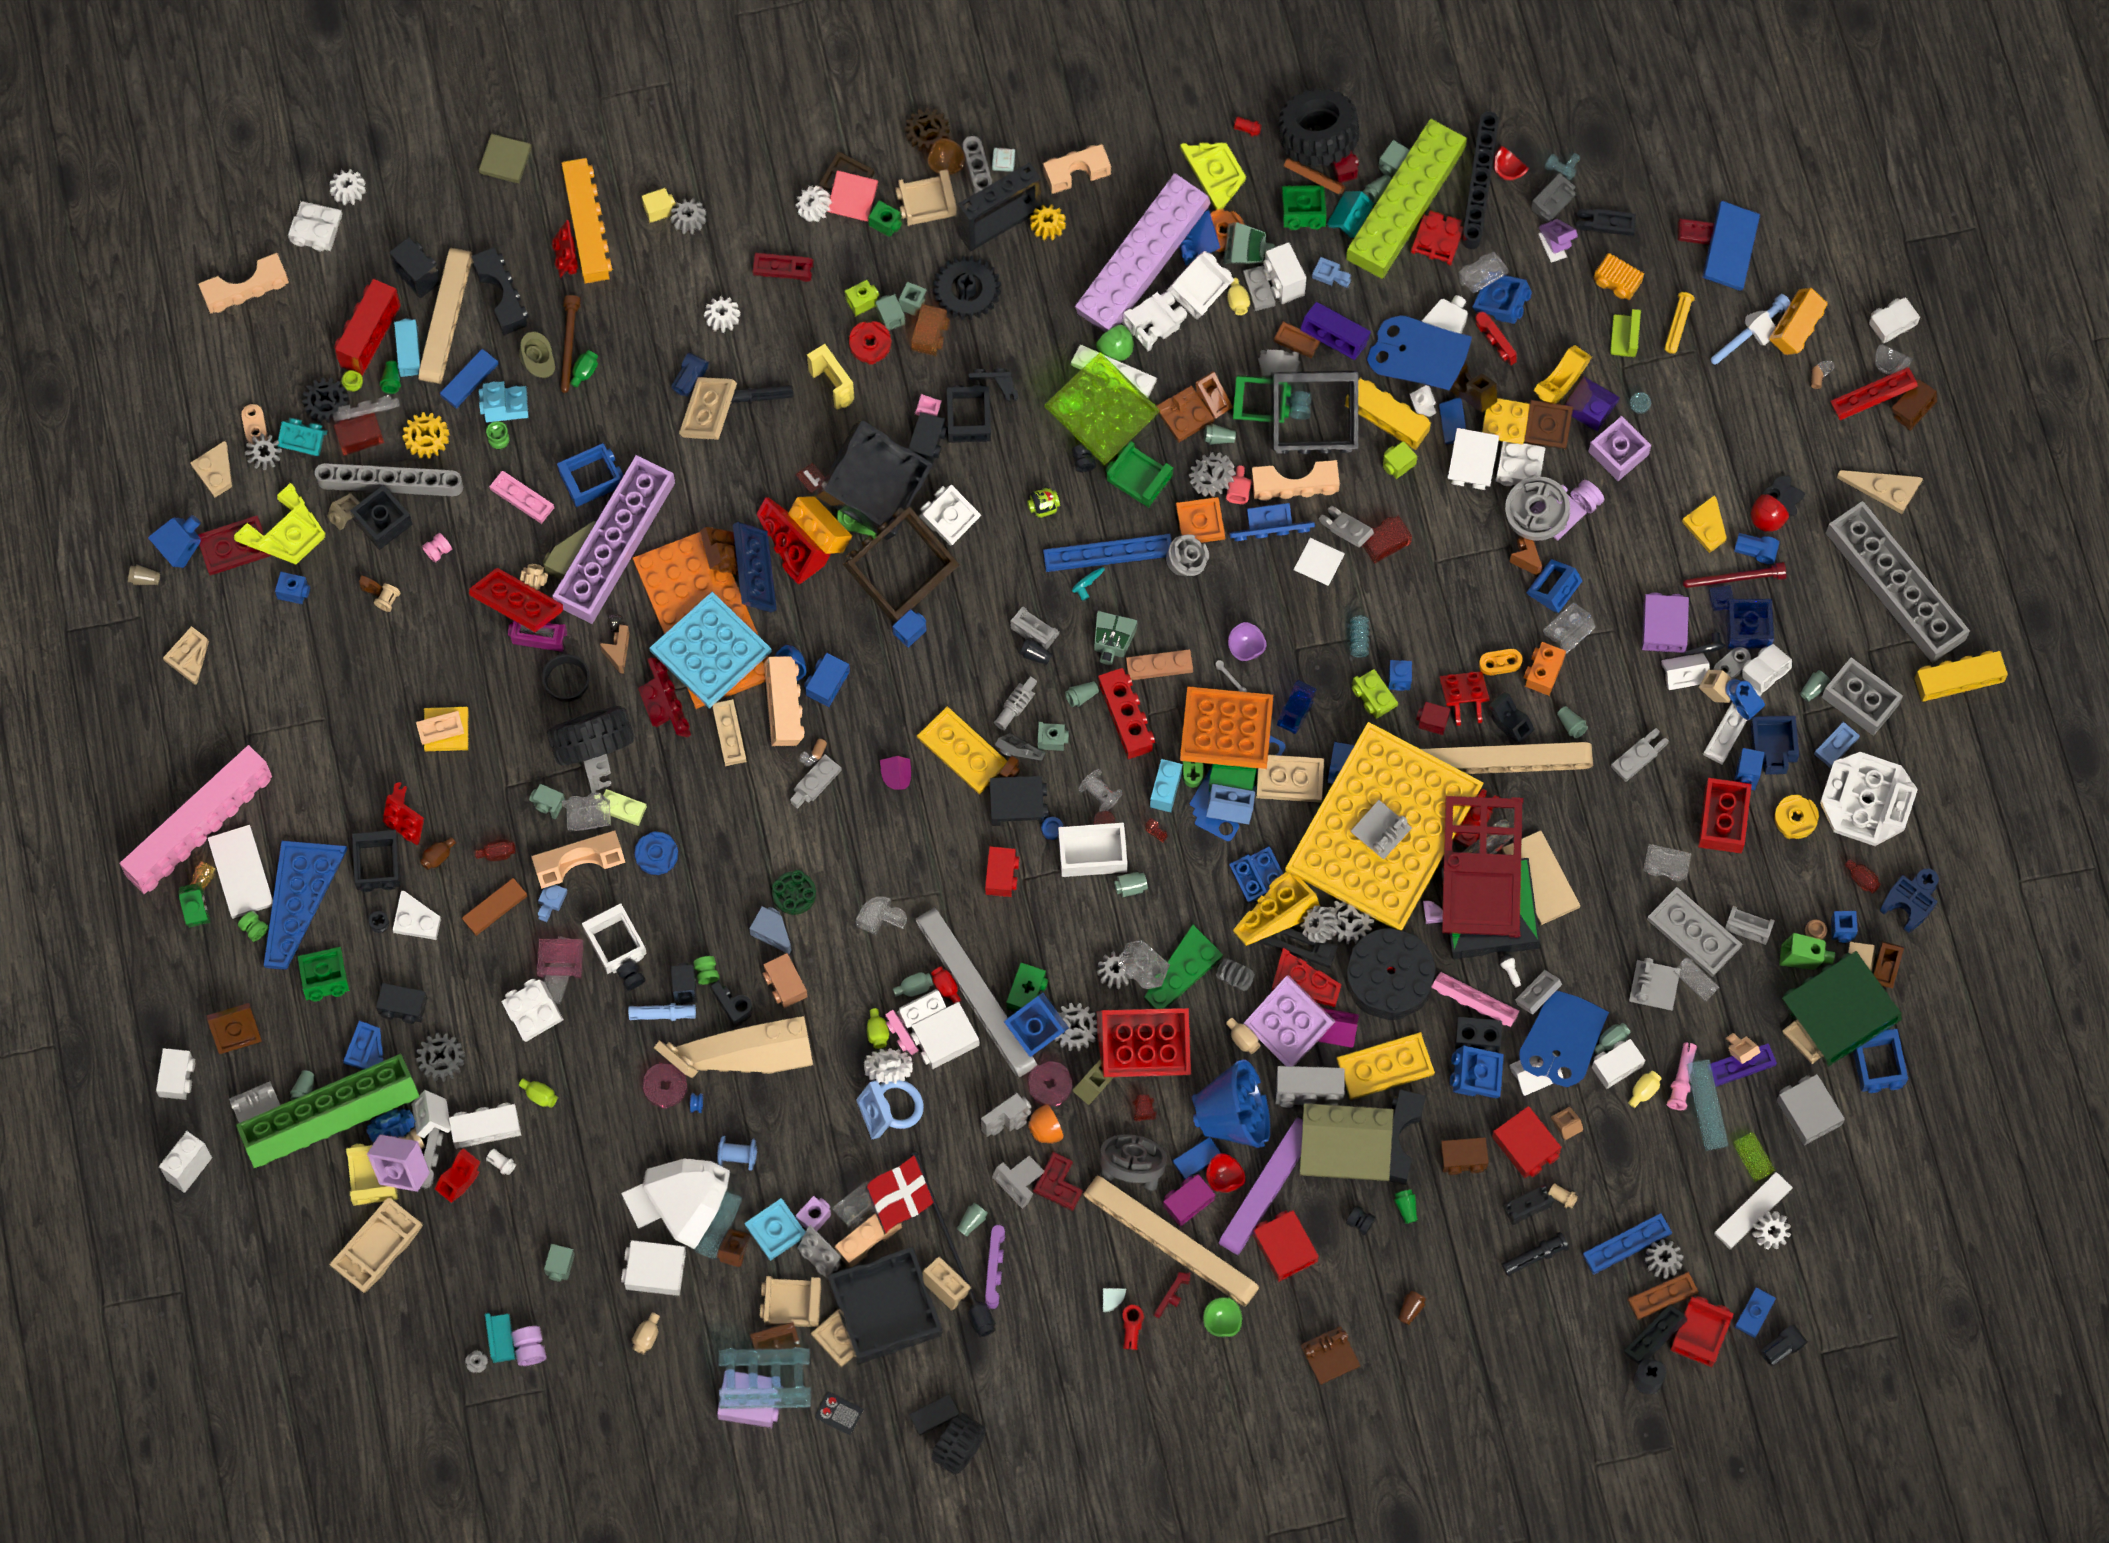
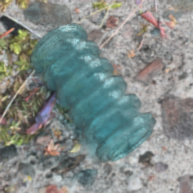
[1350,616,1370,657]

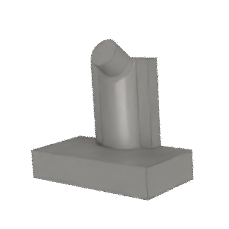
[992,1156,1044,1208]

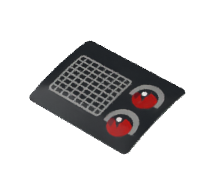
[815,1392,864,1435]

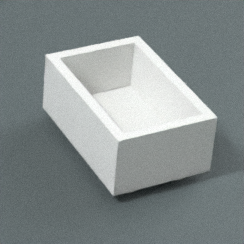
[1058,823,1127,877]

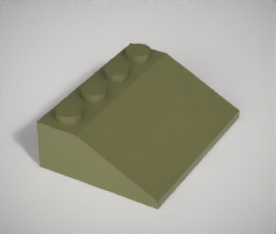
[1300,1104,1393,1181]

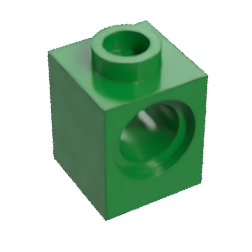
[868,201,902,237]

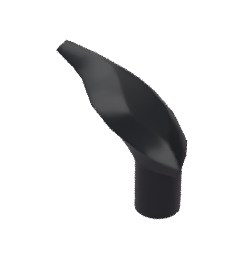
[1685,632,1725,655]

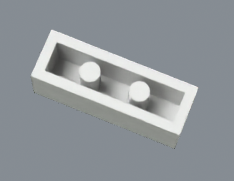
[449,1103,521,1149]

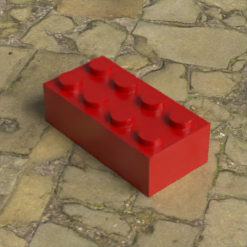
[334,279,401,376]

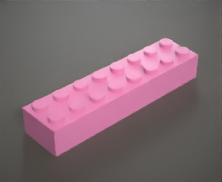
[120,745,272,894]

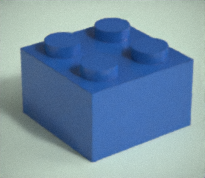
[1004,993,1069,1057]

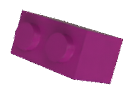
[1163,1174,1215,1227]

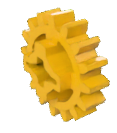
[403,413,450,459]

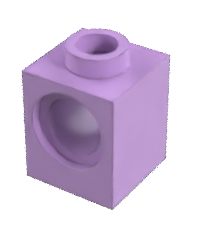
[796,1196,831,1231]

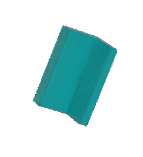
[1327,191,1374,238]
[485,1313,516,1363]

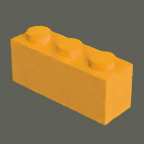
[1769,288,1828,355]
[788,496,852,554]

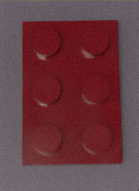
[198,515,271,576]

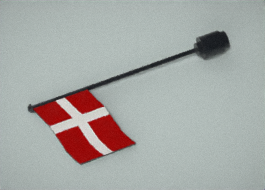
[865,1151,996,1337]

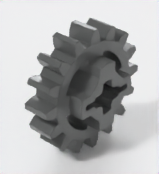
[416,1033,465,1082]

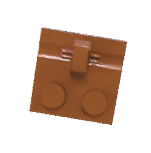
[1156,386,1214,443]

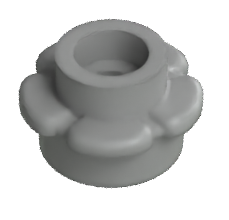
[465,1351,488,1372]

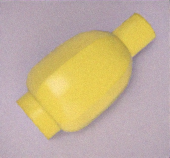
[1228,278,1250,315]
[1628,1071,1662,1108]

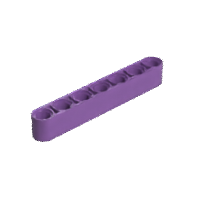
[1218,1117,1303,1255]

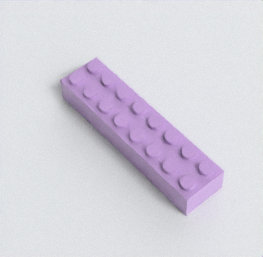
[1075,174,1210,333]
[553,455,675,624]

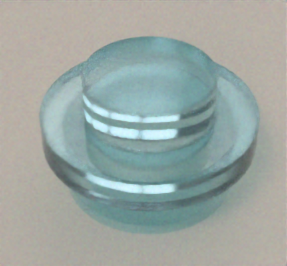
[1630,393,1651,413]

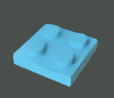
[744,1198,805,1261]

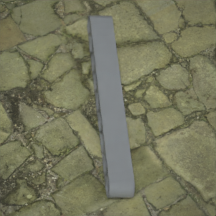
[916,907,1038,1078]

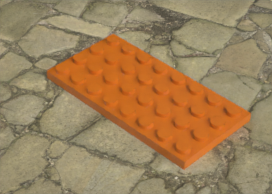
[633,527,768,709]

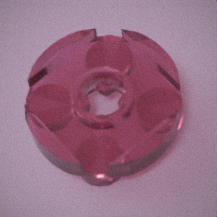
[1028,1061,1073,1107]
[643,1063,688,1109]

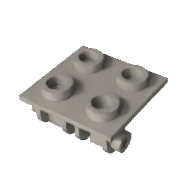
[1350,800,1412,860]
[1629,958,1680,1011]
[229,1082,280,1123]
[797,1225,842,1279]

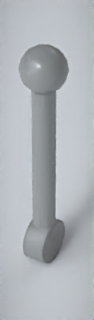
[1215,660,1247,692]

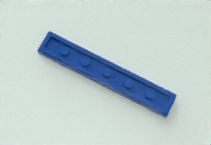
[1043,534,1172,572]

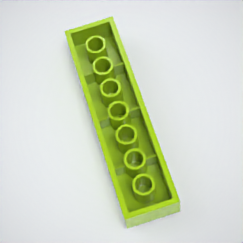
[1346,119,1467,279]

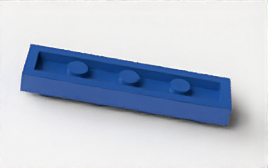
[1582,1214,1672,1275]

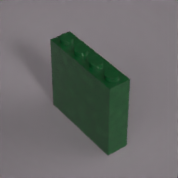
[1782,951,1902,1067]

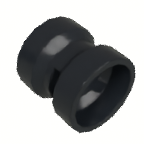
[1072,444,1096,472]
[616,960,646,991]
[1346,1205,1376,1236]

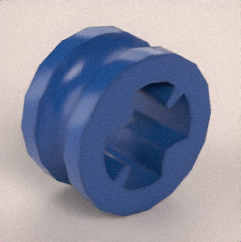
[690,1093,703,1113]

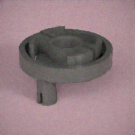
[1099,1135,1167,1190]

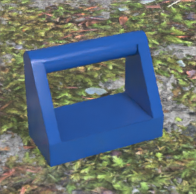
[1527,559,1582,613]

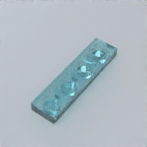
[1686,1059,1729,1151]

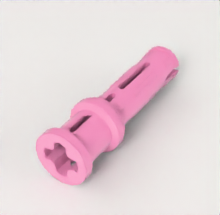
[1667,1043,1697,1110]

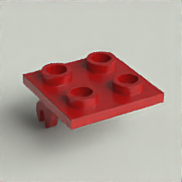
[1439,671,1489,726]
[382,782,424,845]

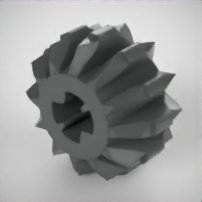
[1216,958,1255,991]

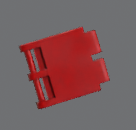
[1411,211,1464,265]

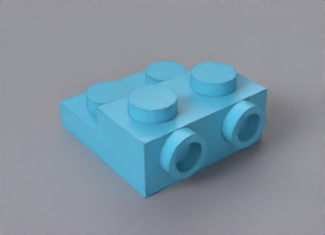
[479,382,528,422]

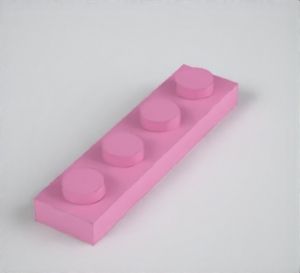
[1432,972,1519,1027]

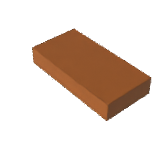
[1274,322,1321,359]

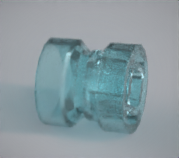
[1290,392,1312,420]

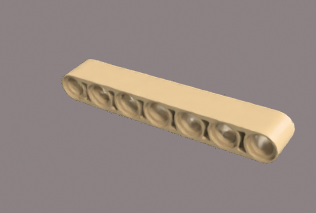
[419,248,472,384]

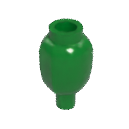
[570,350,598,388]

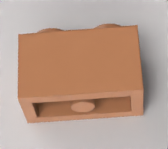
[762,953,808,1008]

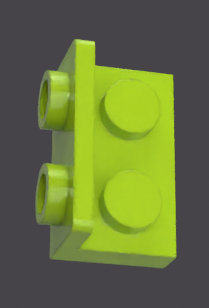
[1352,669,1398,719]

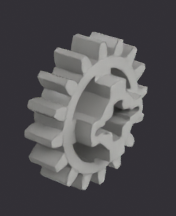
[1189,452,1236,497]
[1330,901,1374,944]
[1054,1003,1097,1051]

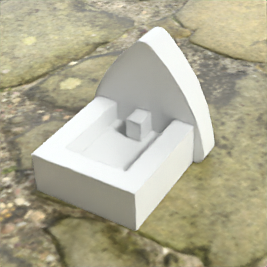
[1745,311,1776,345]

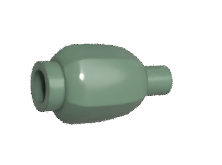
[893,972,933,997]
[1594,1023,1631,1055]

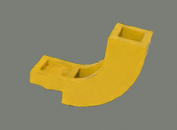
[1534,345,1592,404]

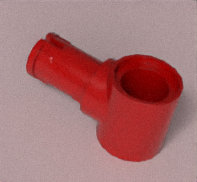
[1123,1305,1145,1350]

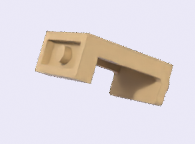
[896,170,957,225]
[760,1276,821,1327]

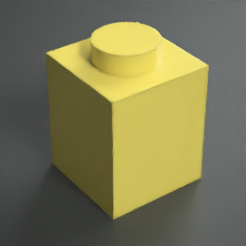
[642,188,675,223]

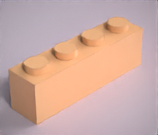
[764,657,804,746]

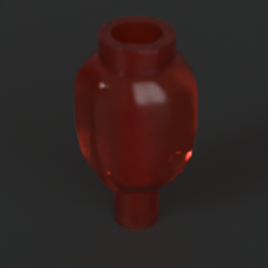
[475,839,516,861]
[1845,859,1881,893]

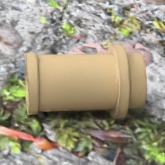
[1548,1183,1578,1208]

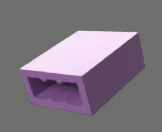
[1642,593,1689,653]

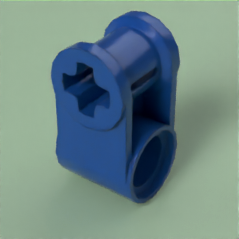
[1725,679,1765,720]

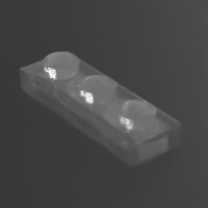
[333,396,400,422]

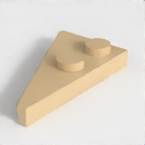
[1837,470,1923,514]

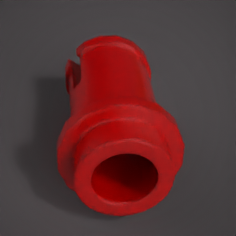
[1234,116,1262,137]

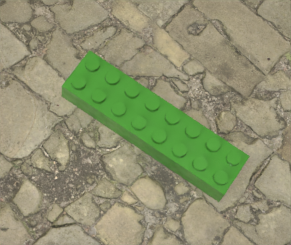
[236,1054,420,1168]

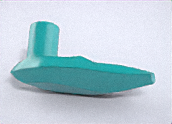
[1072,567,1105,601]

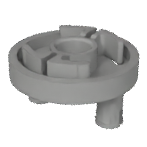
[1505,477,1570,541]

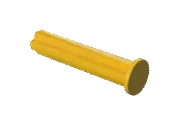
[1664,292,1695,353]

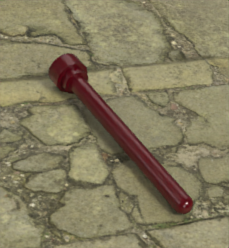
[1683,562,1786,588]

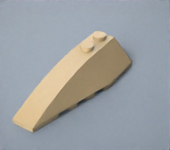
[677,1016,813,1074]

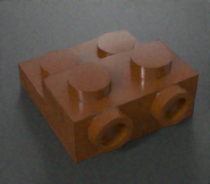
[700,527,738,575]

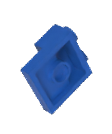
[1473,272,1531,324]
[1450,1046,1503,1098]

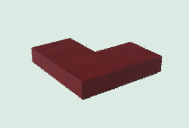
[1033,1152,1083,1211]

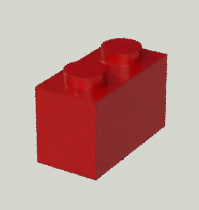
[985,847,1020,897]

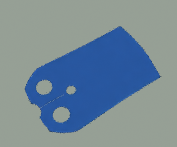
[1367,316,1472,390]
[1519,991,1609,1087]

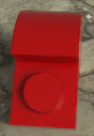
[435,1149,480,1203]

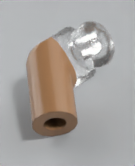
[1811,360,1834,389]
[799,739,827,766]

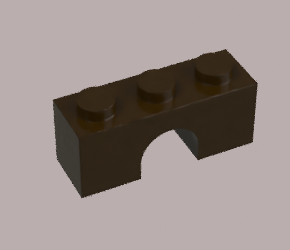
[1450,362,1497,412]

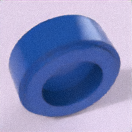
[1042,817,1063,840]

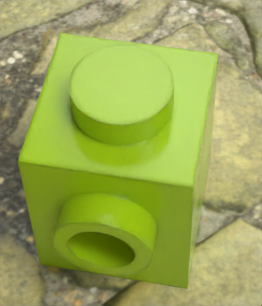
[845,280,879,316]
[1383,441,1417,479]

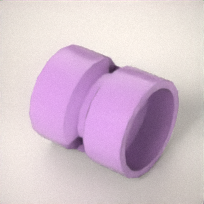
[512,1326,547,1366]

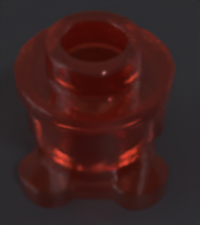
[1133,1095,1157,1121]

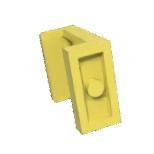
[807,344,854,410]
[346,1142,398,1206]

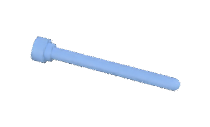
[1711,294,1791,364]

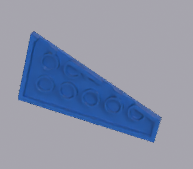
[264,841,347,970]

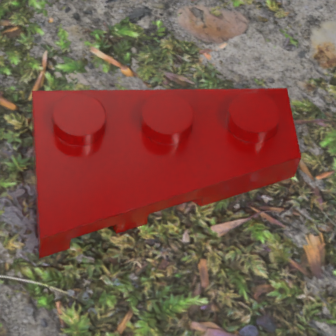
[1272,947,1341,1007]

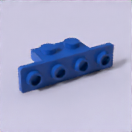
[1228,503,1315,541]

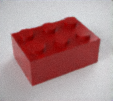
[1698,778,1752,853]

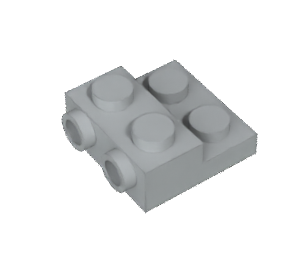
[981,1093,1031,1137]

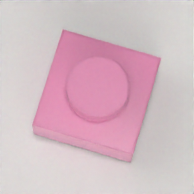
[915,394,941,417]

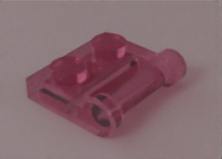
[537,939,584,978]

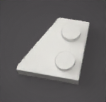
[393,891,441,940]

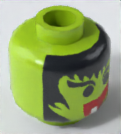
[1027,487,1060,518]

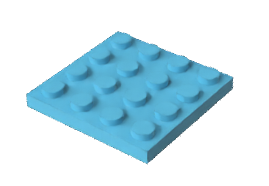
[650,592,772,709]

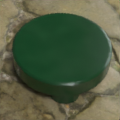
[772,870,816,915]

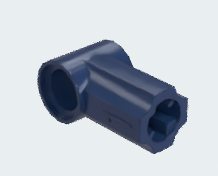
[671,352,709,397]

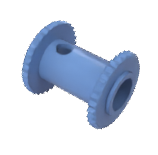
[717,1136,757,1170]

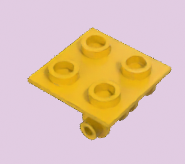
[1482,398,1530,445]

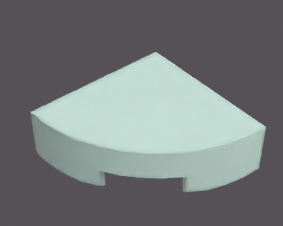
[1103,1288,1126,1312]

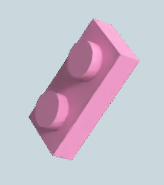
[886,1010,919,1055]

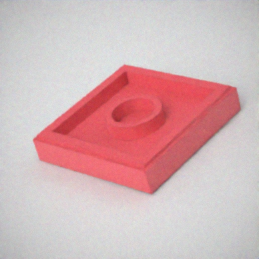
[827,171,878,222]

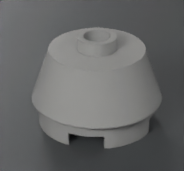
[1258,350,1300,377]
[1166,535,1209,576]

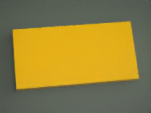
[917,707,1007,794]
[1336,1032,1435,1100]

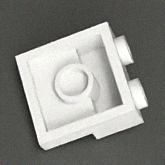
[288,202,342,251]
[1496,441,1545,486]
[919,485,981,546]
[502,979,563,1042]

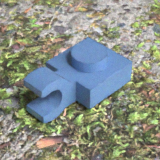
[1312,257,1351,288]
[538,885,567,922]

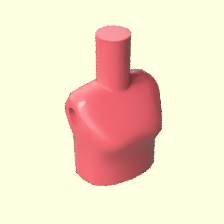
[1226,466,1251,504]

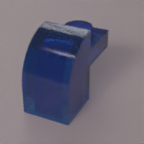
[1277,680,1317,734]

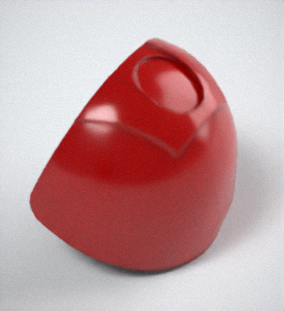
[1493,145,1529,180]
[1751,494,1789,532]
[1206,1154,1245,1193]

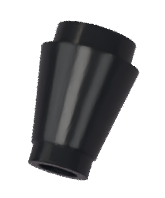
[1019,639,1052,665]

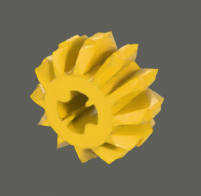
[1030,204,1065,241]

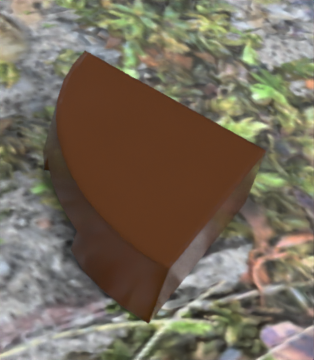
[359,575,383,596]

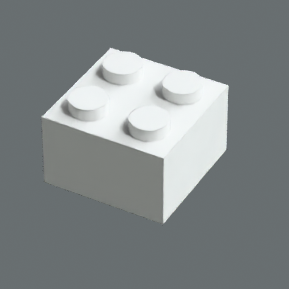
[1263,242,1306,304]

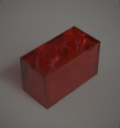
[334,413,384,456]
[1362,515,1412,564]

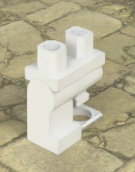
[1122,291,1187,351]

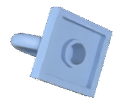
[856,1080,924,1139]

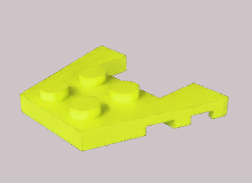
[234,483,325,564]

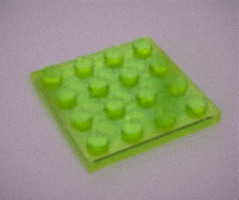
[1044,352,1160,465]

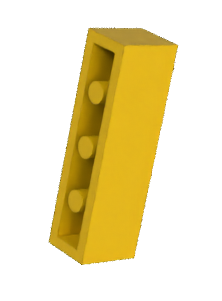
[1345,378,1431,450]
[1914,651,2008,702]

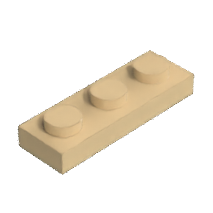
[713,700,747,766]

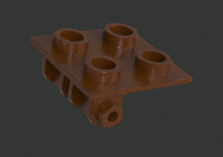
[1300,1326,1361,1385]

